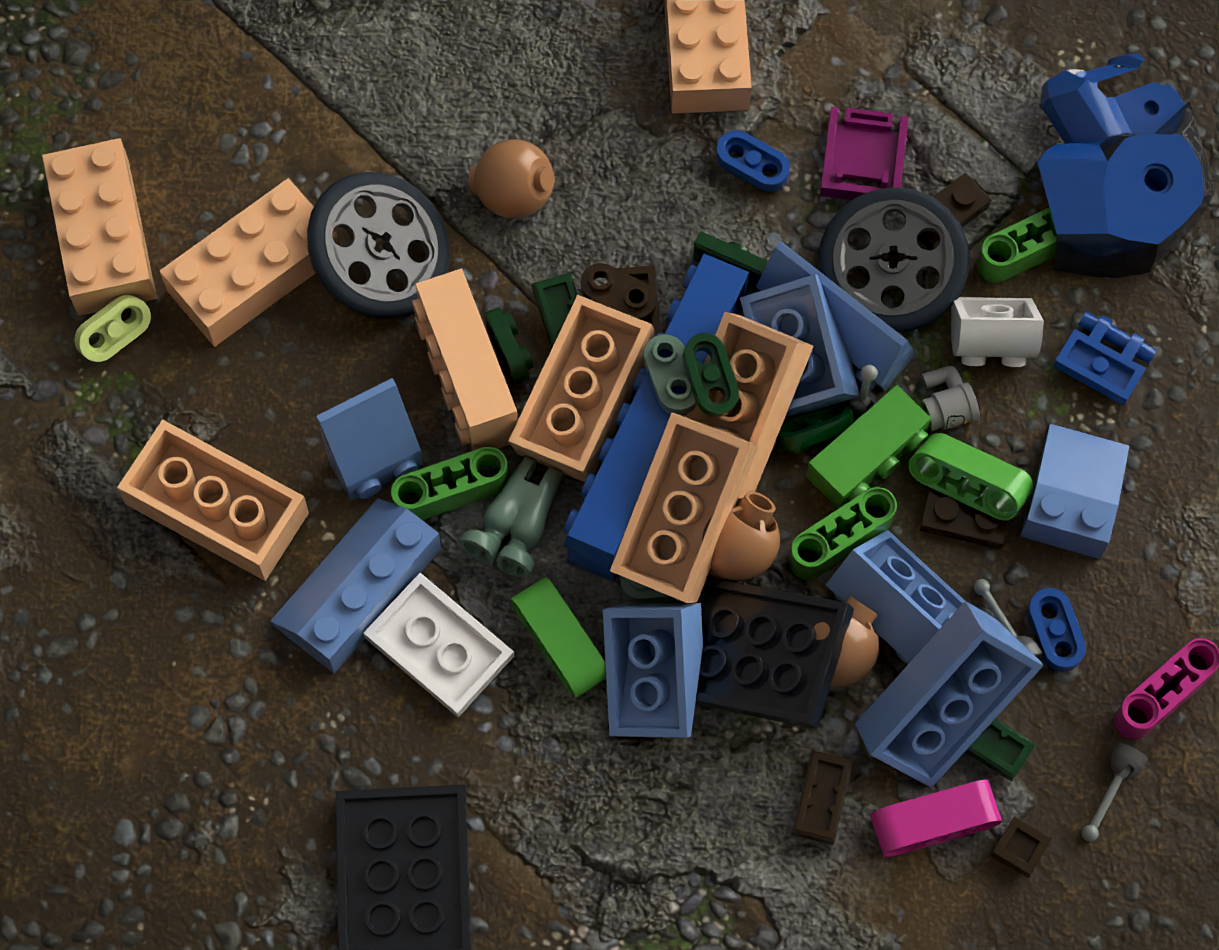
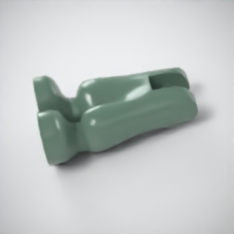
[459,455,563,578]

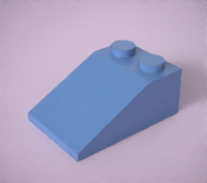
[740,274,860,419]
[317,378,423,501]
[1020,424,1129,559]
[603,603,703,738]

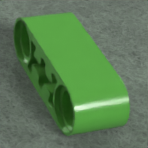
[977,207,1057,283]
[909,433,1034,520]
[391,447,508,520]
[789,487,897,580]
[510,577,606,699]

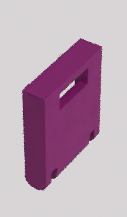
[819,107,909,200]

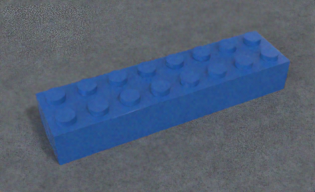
[563,254,749,582]

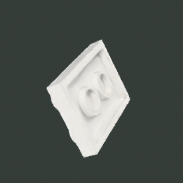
[363,573,514,717]

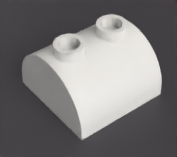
[951,297,1044,367]

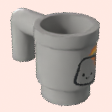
[921,366,980,431]

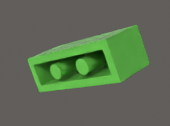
[806,385,932,509]

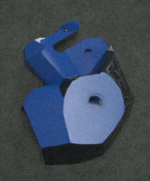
[1024,53,1215,278]

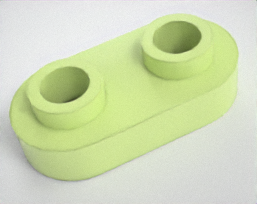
[75,295,151,362]

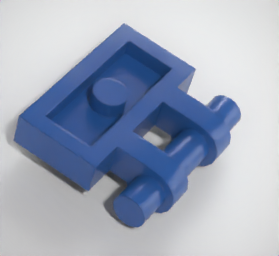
[1053,311,1157,406]

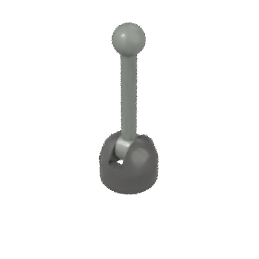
[845,365,878,421]
[973,579,1044,660]
[1081,743,1148,842]

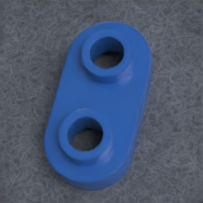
[716,130,790,192]
[1027,588,1086,672]

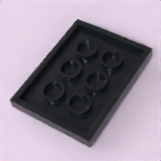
[695,578,854,730]
[336,785,472,950]

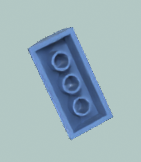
[756,241,916,391]
[270,498,441,674]
[826,530,965,664]
[855,601,1043,788]

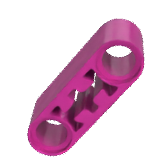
[1114,638,1219,740]
[870,780,1003,857]

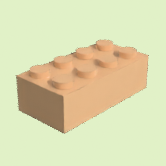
[664,0,752,114]
[42,138,157,316]
[160,178,340,347]
[411,268,518,451]
[508,295,656,482]
[683,312,814,498]
[610,413,758,603]
[117,419,309,581]

